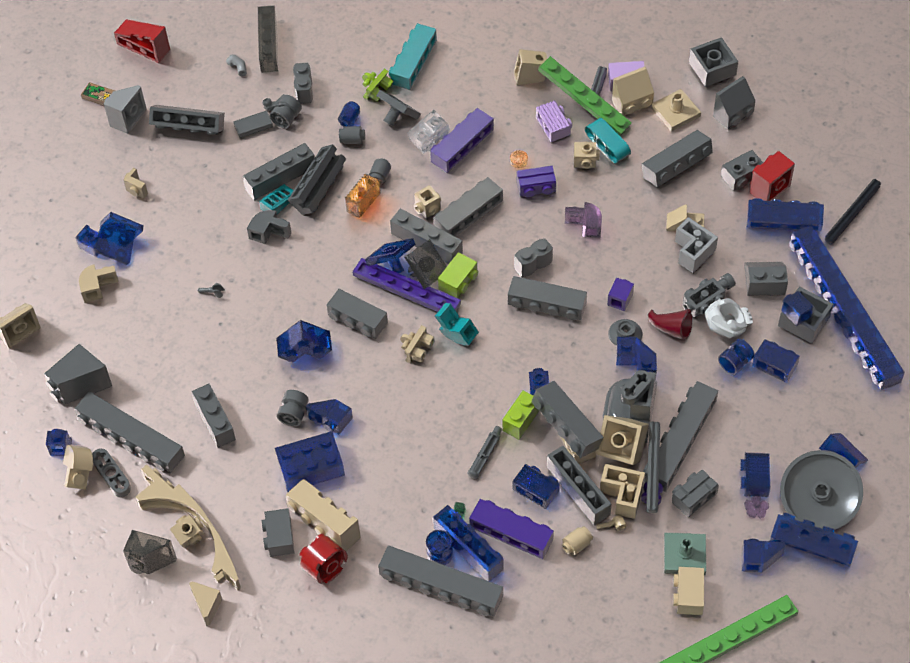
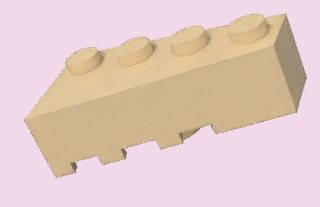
[286,479,361,551]

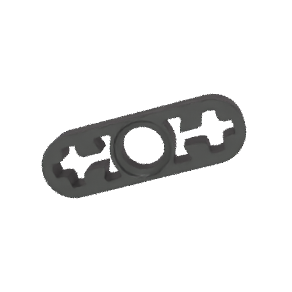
[92,448,131,497]

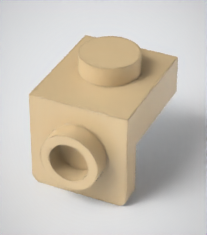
[123,168,148,199]

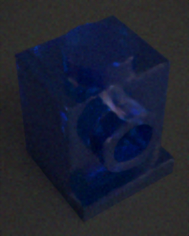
[75,224,107,257]
[529,368,549,396]
[45,429,72,456]

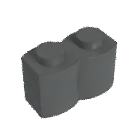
[293,63,313,104]
[514,238,553,277]

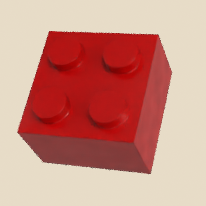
[750,151,795,206]

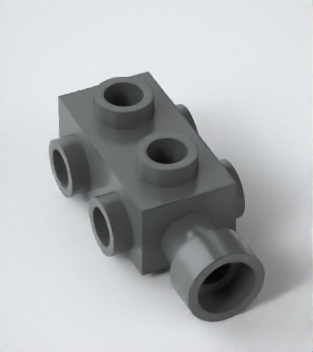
[683,273,736,317]

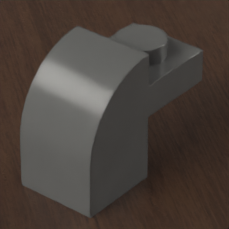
[247,210,291,244]

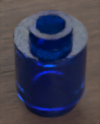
[338,101,360,127]

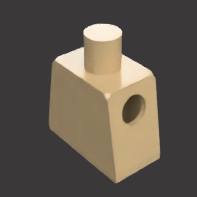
[514,49,547,85]

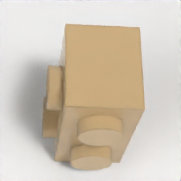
[673,567,704,615]

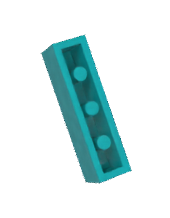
[388,23,437,90]

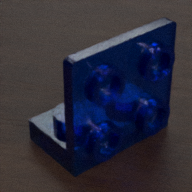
[95,212,144,265]

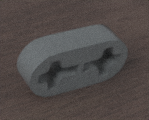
[621,371,651,405]

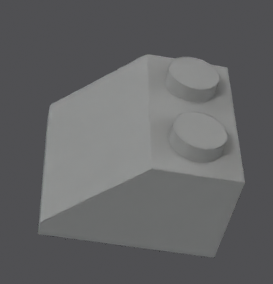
[104,85,147,134]

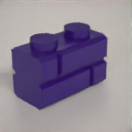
[516,165,556,197]

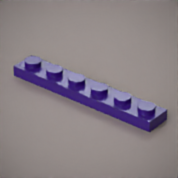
[352,258,461,312]

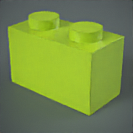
[438,252,479,298]
[502,390,539,440]

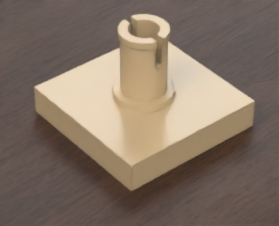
[651,89,701,131]

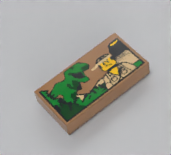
[81,82,115,106]

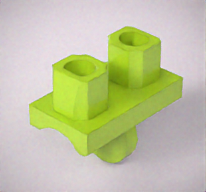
[362,68,393,102]

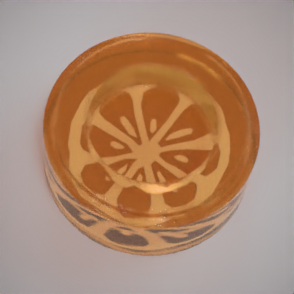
[510,150,528,168]

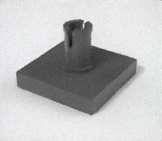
[377,90,421,126]

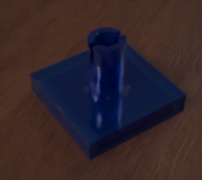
[365,238,416,273]

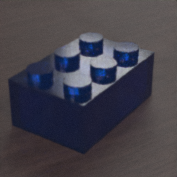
[275,431,345,493]

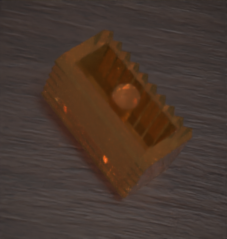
[345,174,381,218]

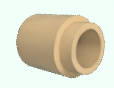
[562,526,593,555]

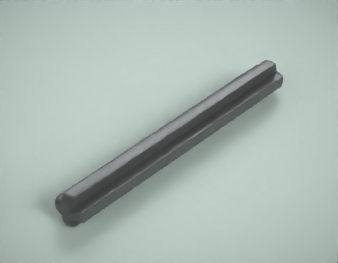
[646,421,660,513]

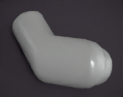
[226,55,247,76]

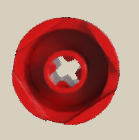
[299,534,348,584]

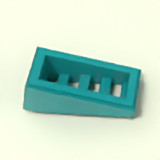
[259,184,294,215]

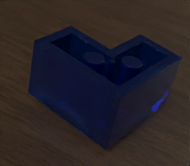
[276,320,332,363]

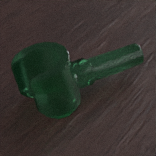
[453,502,466,531]

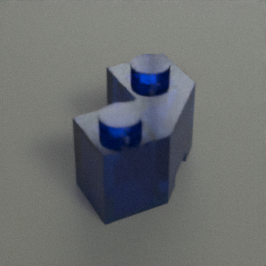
[616,337,657,374]

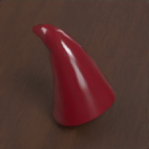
[648,309,692,340]

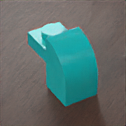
[435,303,479,346]

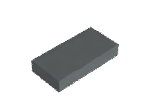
[233,110,273,138]

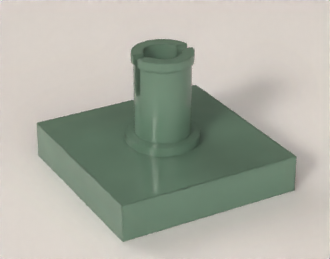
[664,533,706,575]

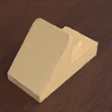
[666,204,704,231]

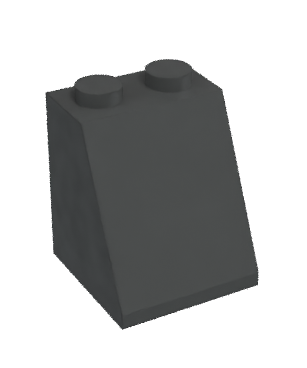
[44,344,112,404]

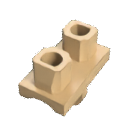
[400,325,435,364]

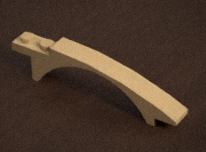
[135,465,241,590]

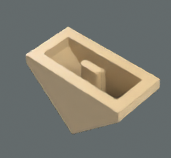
[189,582,222,626]

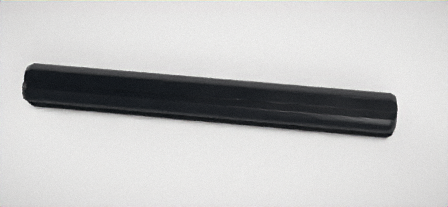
[825,179,881,244]

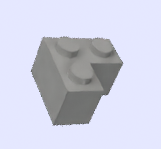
[675,217,718,273]

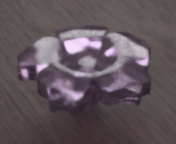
[744,495,769,519]

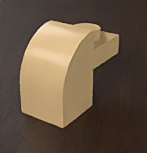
[79,264,119,303]
[63,444,93,490]

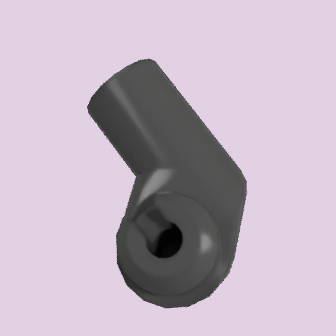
[262,94,284,111]

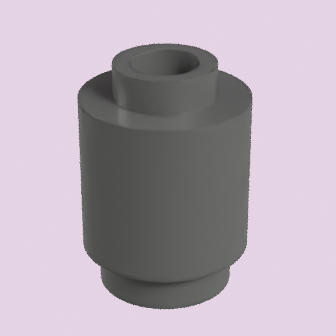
[339,126,365,145]
[369,158,391,186]

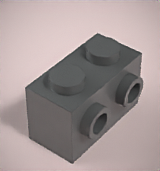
[721,150,764,191]

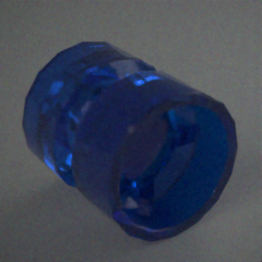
[718,339,755,375]
[426,530,453,565]

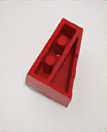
[114,19,171,63]

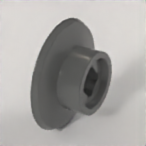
[608,319,643,348]

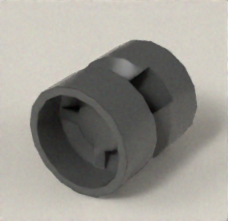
[270,95,302,129]
[277,390,309,426]

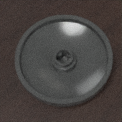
[780,450,863,532]

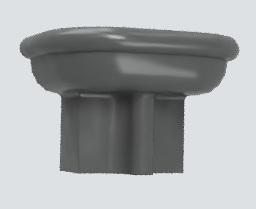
[603,370,657,443]

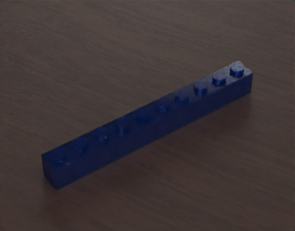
[789,225,905,390]

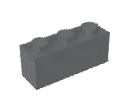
[326,289,388,339]
[191,383,236,448]

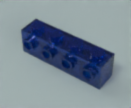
[746,198,824,232]
[433,505,504,582]
[770,513,858,567]

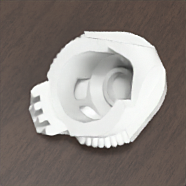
[705,298,753,338]

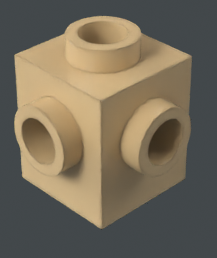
[574,142,600,168]
[414,185,441,218]
[170,514,205,548]

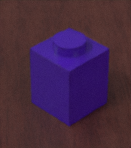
[607,277,634,311]

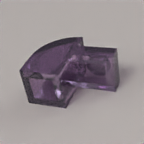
[565,202,602,238]

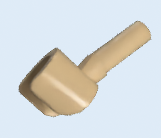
[596,515,626,531]

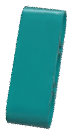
[585,118,631,163]

